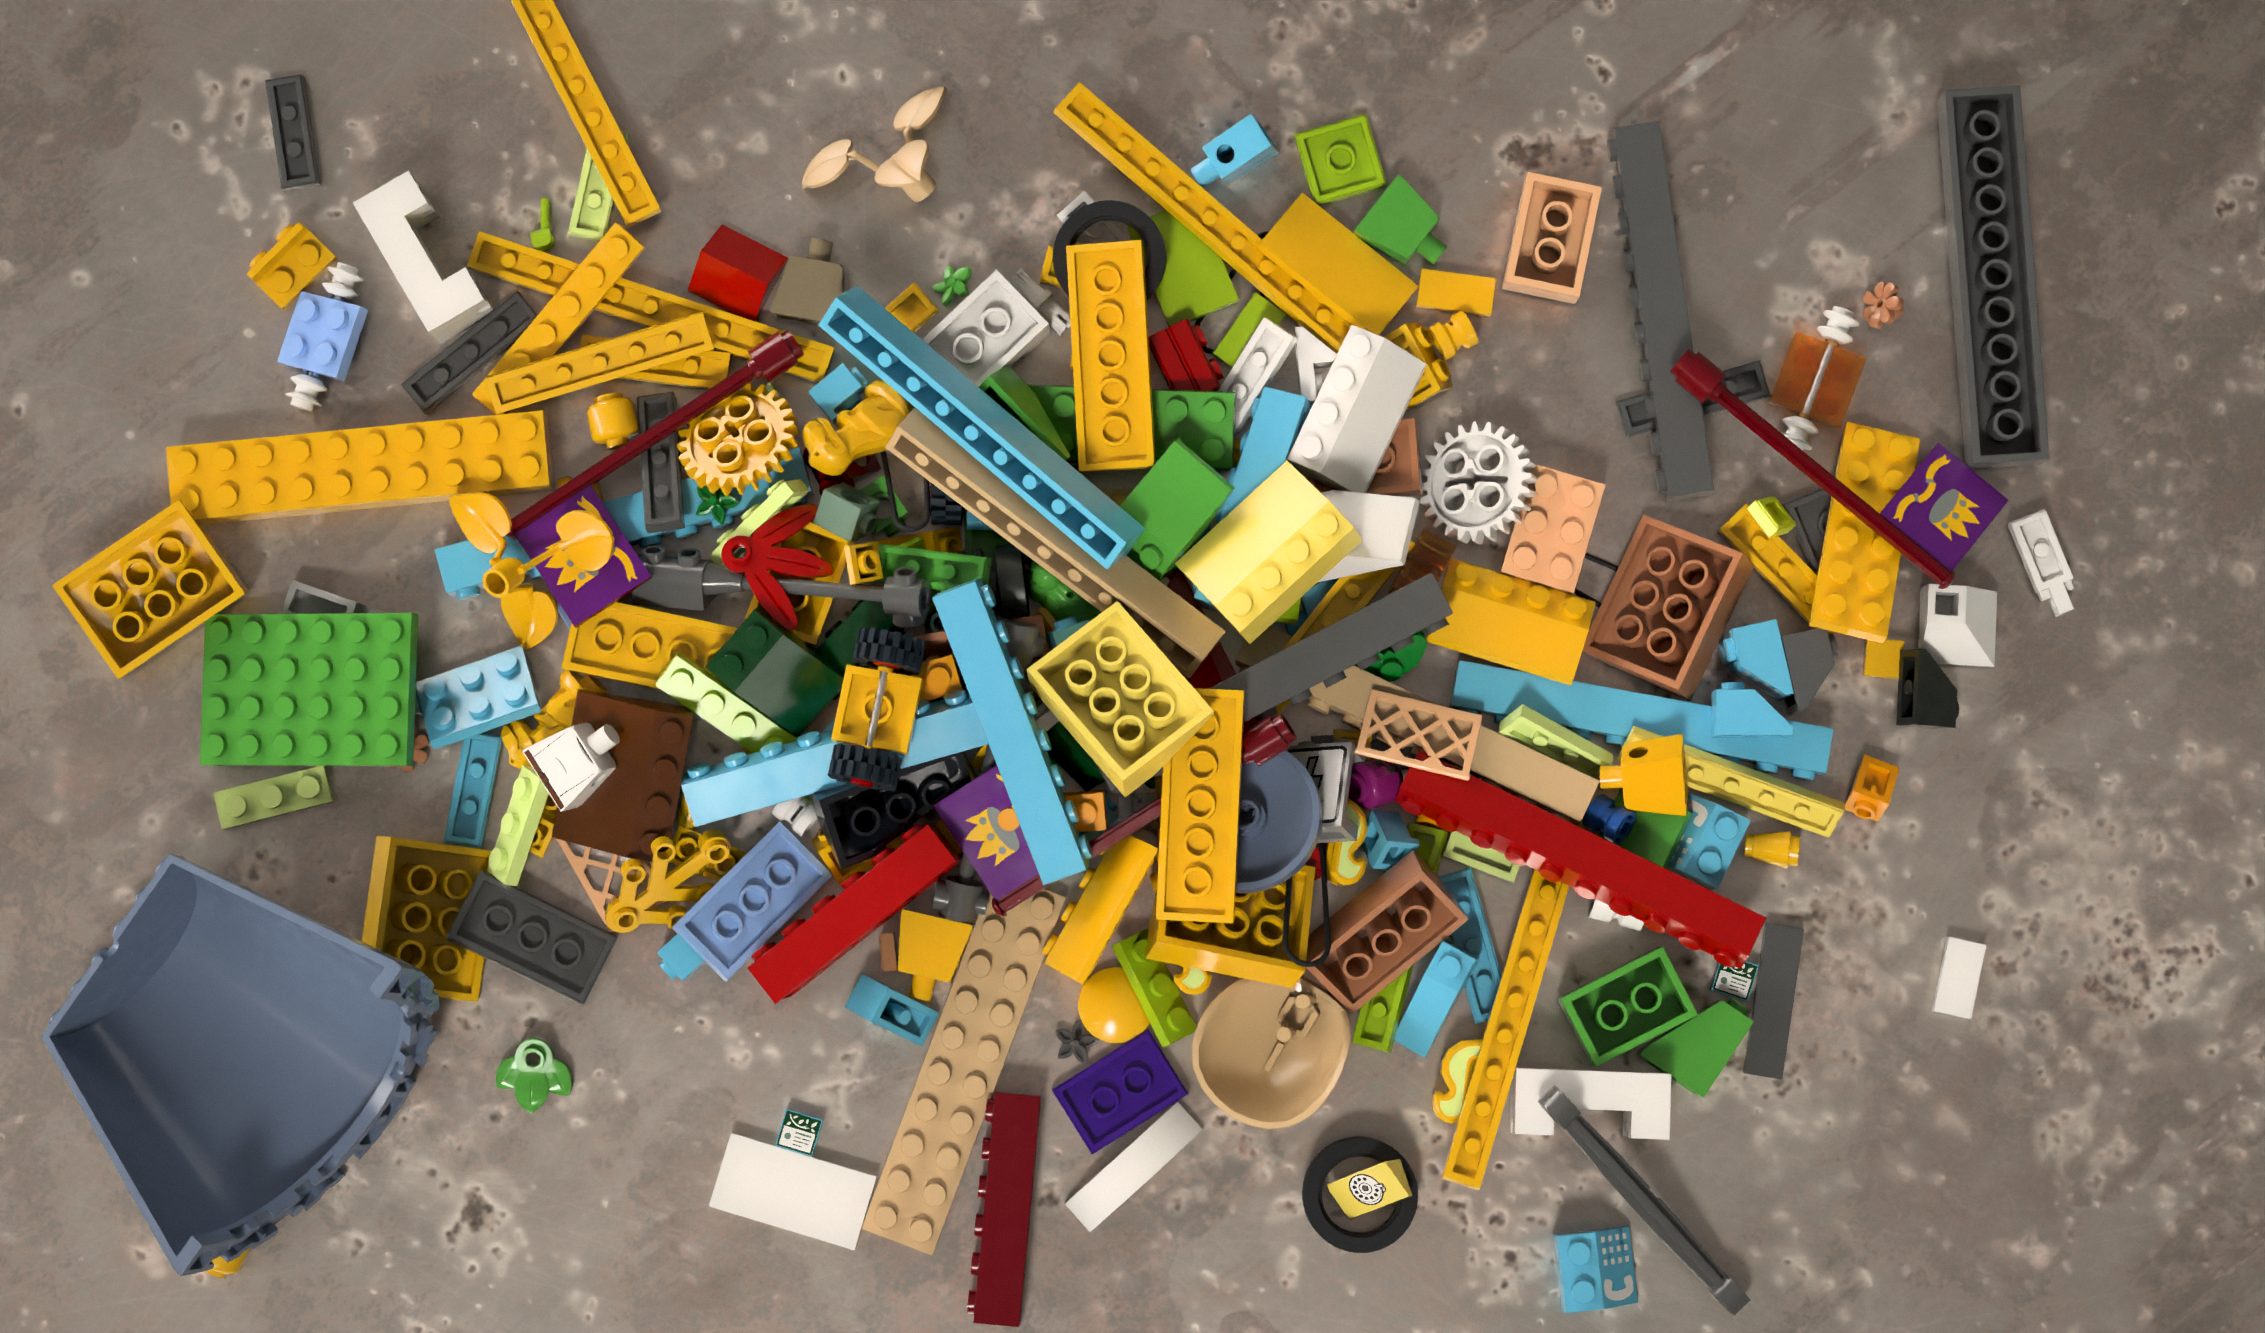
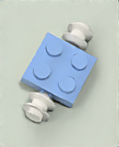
[277,262,368,412]

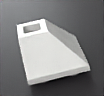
[1918,584,1997,667]

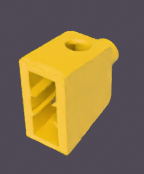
[1600,734,1688,816]
[898,909,974,1002]

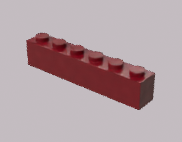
[967,1092,1041,1327]

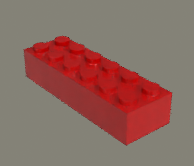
[747,823,962,1004]

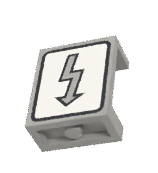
[1287,739,1367,843]

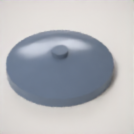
[1236,750,1323,893]

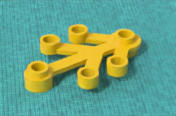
[605,829,731,933]

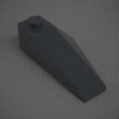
[810,752,971,870]

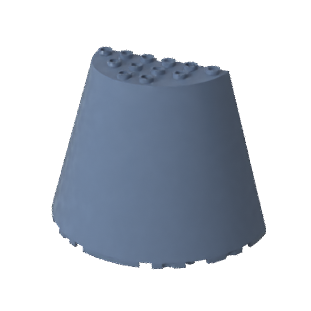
[41,854,440,1276]

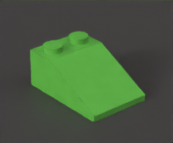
[979,365,1071,461]
[1120,439,1235,581]

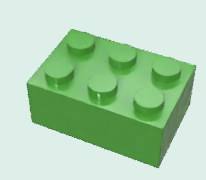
[1557,946,1698,1067]

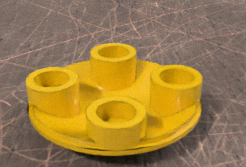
[1078,967,1150,1043]

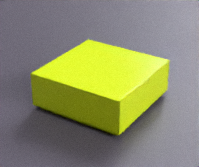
[1747,496,1796,538]

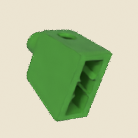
[1354,174,1447,265]

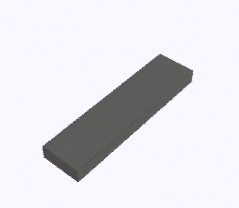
[401,291,537,415]
[1615,360,1771,438]
[637,391,685,534]
[1743,923,1804,1079]

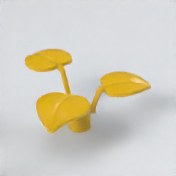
[448,492,614,650]

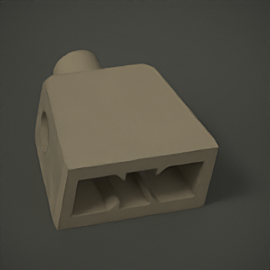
[770,238,845,326]

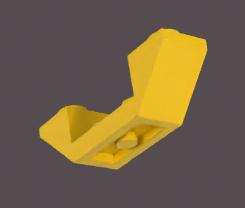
[844,526,963,585]

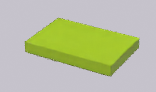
[1127,210,1239,327]

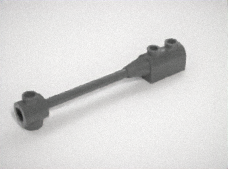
[632,545,931,628]
[932,615,1046,923]

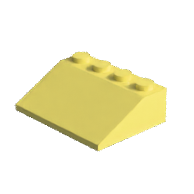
[1175,461,1363,644]
[1026,601,1214,797]

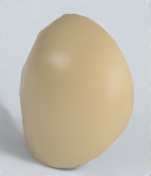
[1192,976,1351,1129]

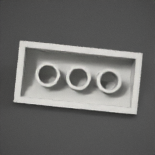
[1287,325,1427,493]

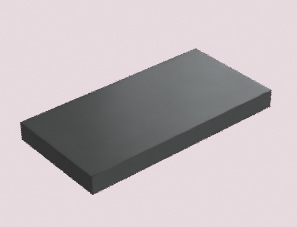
[446,870,617,1006]

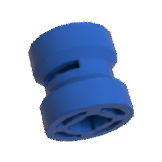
[1583,794,1636,845]

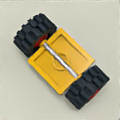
[828,628,926,791]

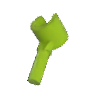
[530,198,555,251]

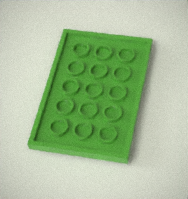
[199,613,418,766]

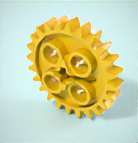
[677,382,799,496]

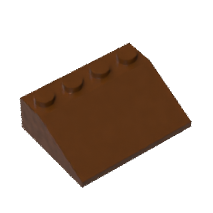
[552,689,693,861]

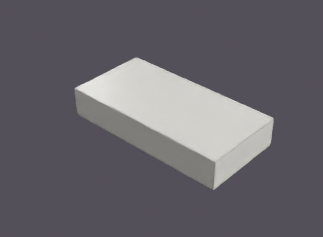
[1932,937,1986,1019]

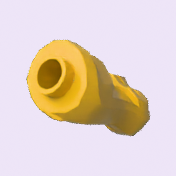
[802,380,912,476]
[501,670,609,769]

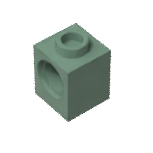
[813,482,880,542]

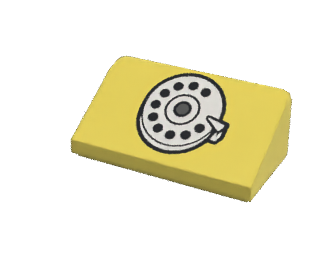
[1327,1159,1412,1219]

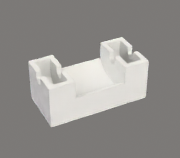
[353,170,494,344]
[922,269,1050,387]
[1509,1068,1671,1140]

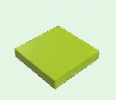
[1294,114,1387,206]

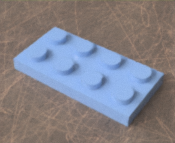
[672,822,833,982]

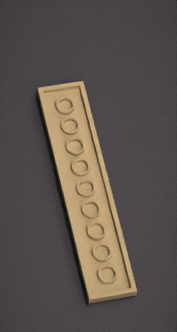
[861,889,1066,1255]

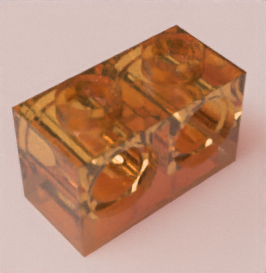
[1386,528,1457,596]

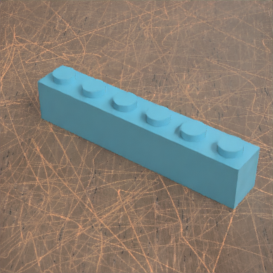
[1192,386,1312,613]

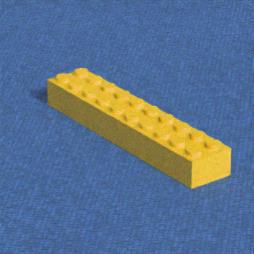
[166,410,555,525]

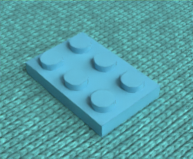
[416,645,542,750]

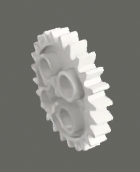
[1419,421,1538,545]

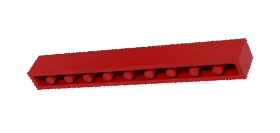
[1395,750,1767,969]

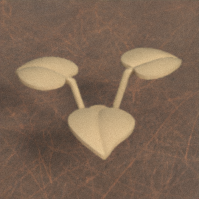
[801,86,947,202]

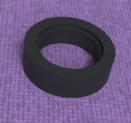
[1053,200,1166,300]
[1302,1137,1418,1253]

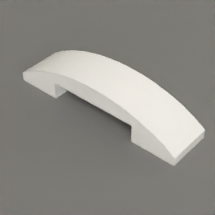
[1065,1101,1203,1232]

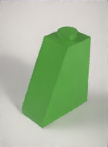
[1635,998,1754,1098]

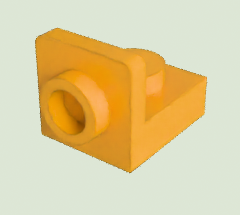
[1845,754,1900,821]

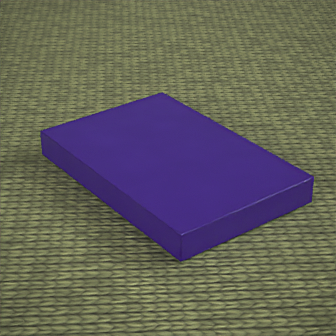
[1052,1029,1189,1154]

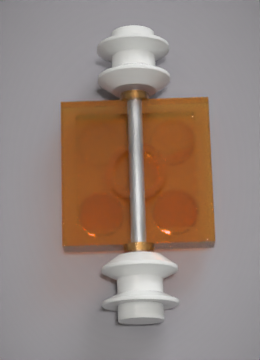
[1768,306,1867,450]

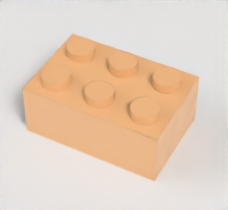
[1502,172,1602,304]
[1500,464,1606,595]

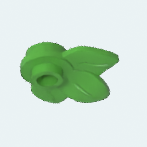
[496,1038,572,1113]

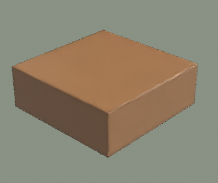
[878,933,898,972]

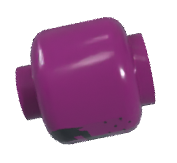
[1348,758,1403,809]

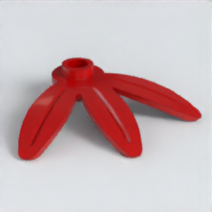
[721,504,834,631]

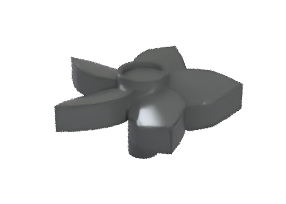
[1055,1019,1100,1065]

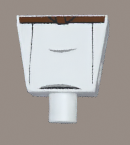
[522,722,620,812]

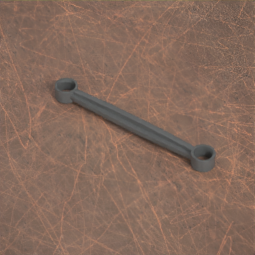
[1537,1085,1750,1316]

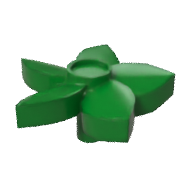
[696,487,740,525]

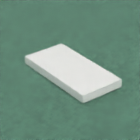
[709,1133,878,1250]

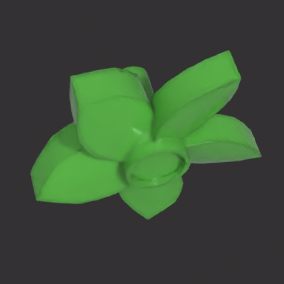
[931,265,972,306]

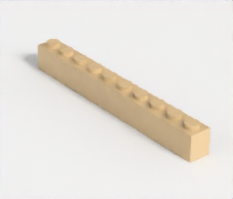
[885,408,1226,679]
[1235,626,1600,826]

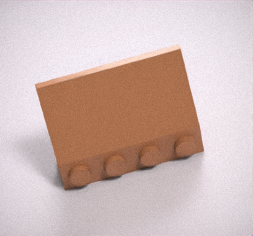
[1582,514,1754,701]

